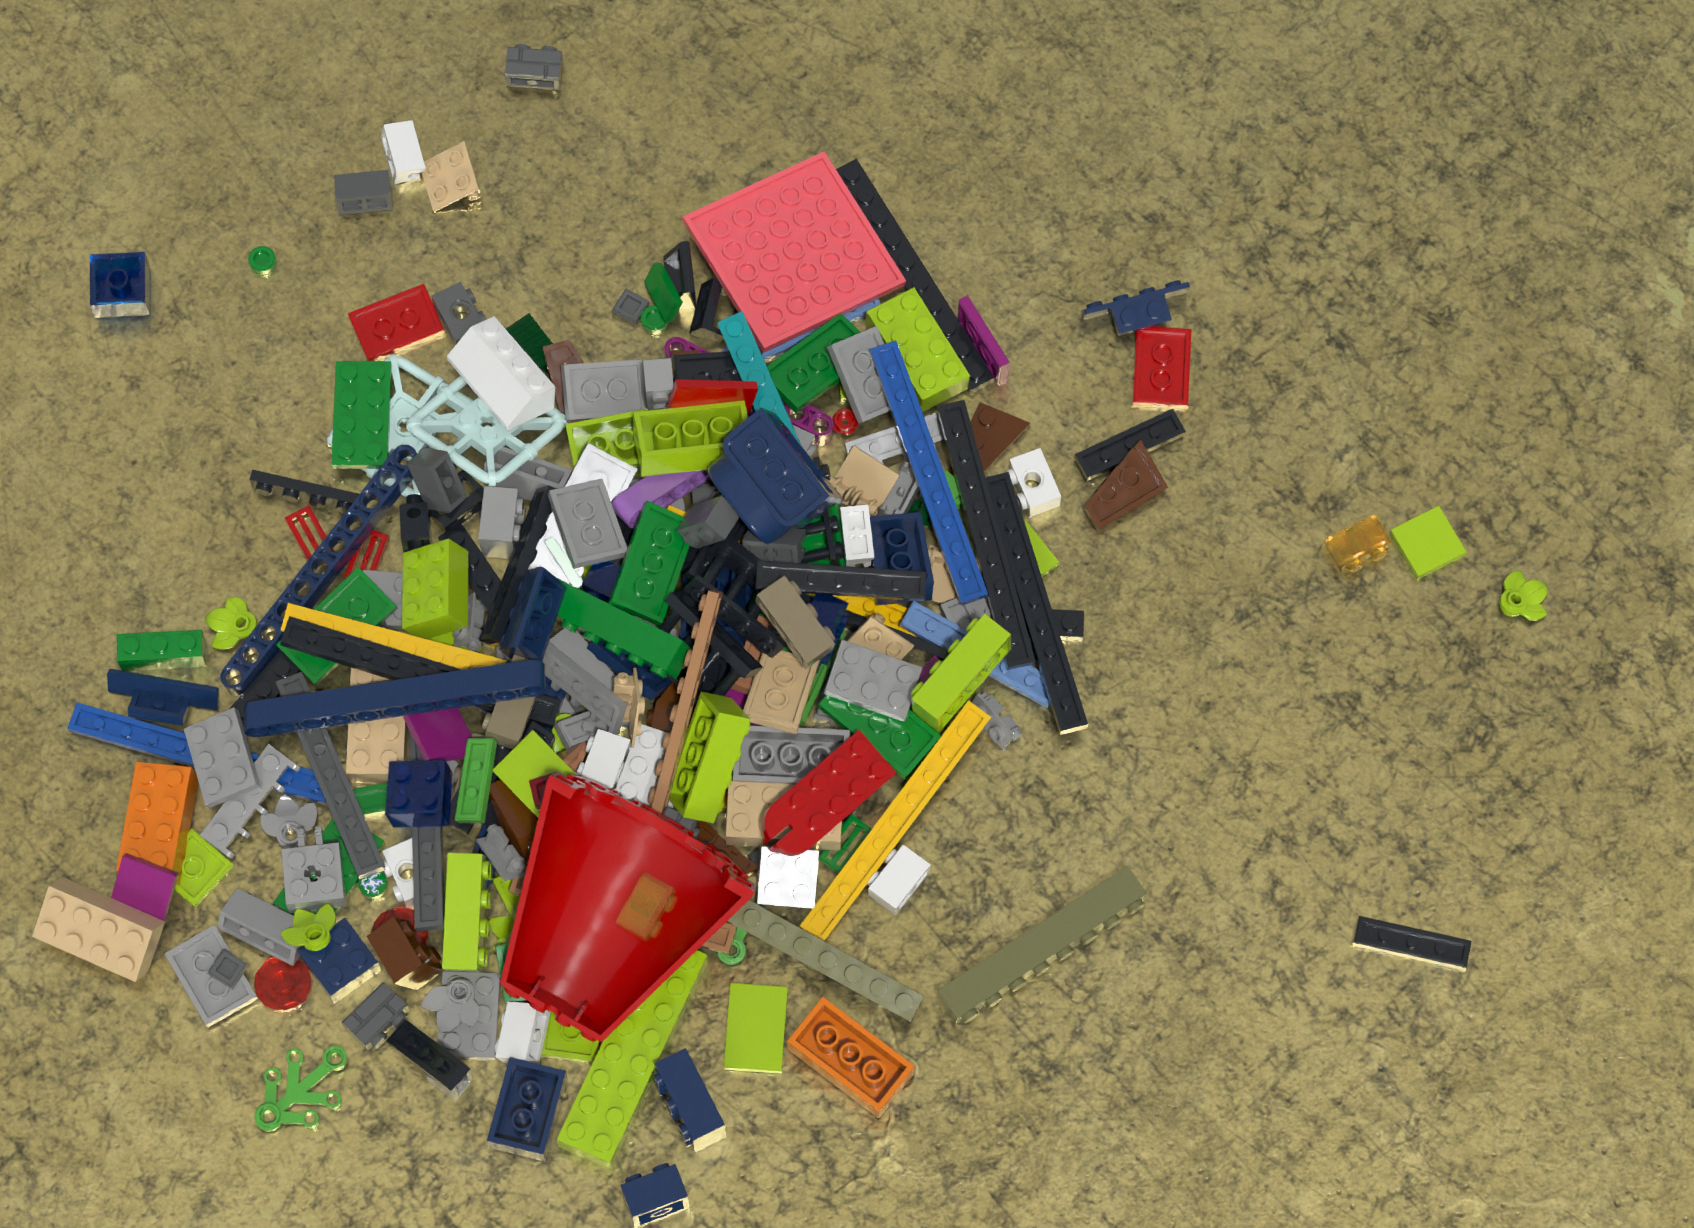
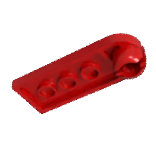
[762,729,896,856]

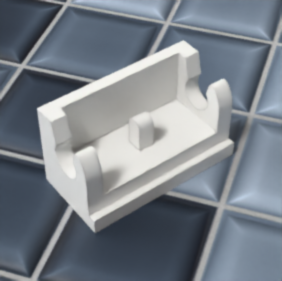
[381,120,426,185]
[839,505,874,567]

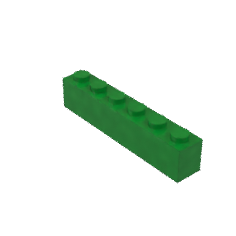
[556,578,693,679]

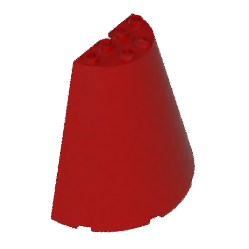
[500,772,756,1043]

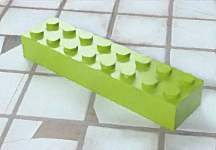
[557,950,708,1170]

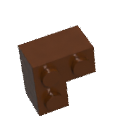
[366,917,444,990]

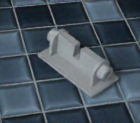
[453,592,485,652]
[972,692,1022,751]
[476,824,526,881]

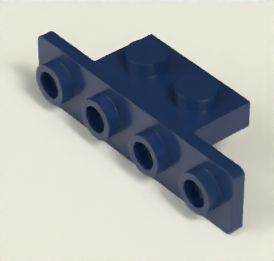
[1081,280,1190,336]
[107,669,219,726]

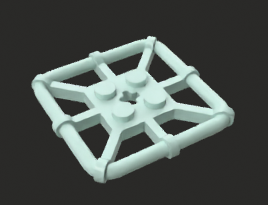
[326,353,473,497]
[406,376,568,486]

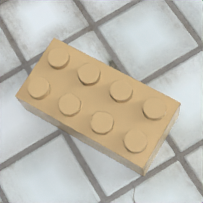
[346,668,408,784]
[726,781,842,850]
[32,877,165,982]

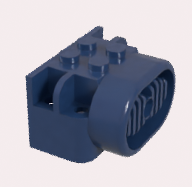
[708,408,844,545]

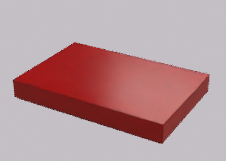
[348,284,445,361]
[1132,327,1192,409]
[666,379,758,416]

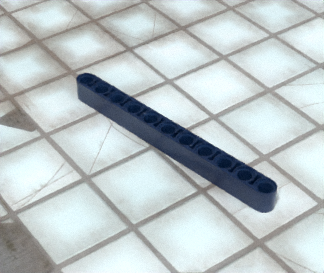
[220,445,417,696]
[244,660,546,737]

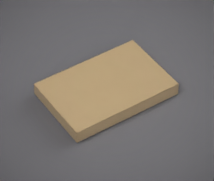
[743,650,819,734]

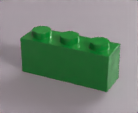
[117,630,206,671]

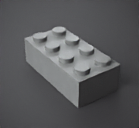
[733,725,850,784]

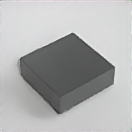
[612,289,650,327]
[208,949,249,990]

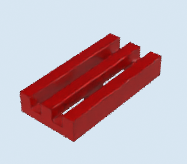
[285,505,335,561]
[344,530,390,580]

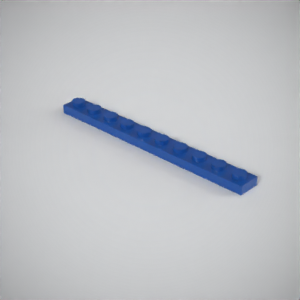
[870,341,988,606]
[67,703,327,806]

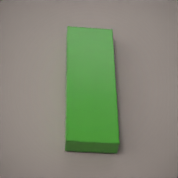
[455,738,497,823]

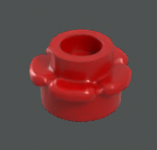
[832,409,859,435]

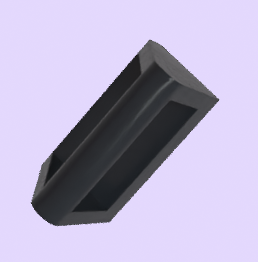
[663,241,696,310]
[689,278,738,343]
[429,469,484,533]

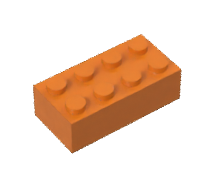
[116,762,198,885]
[787,997,915,1119]

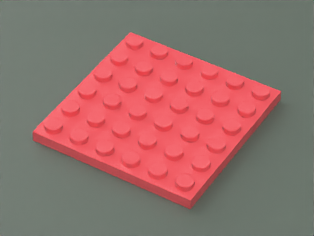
[682,152,906,353]

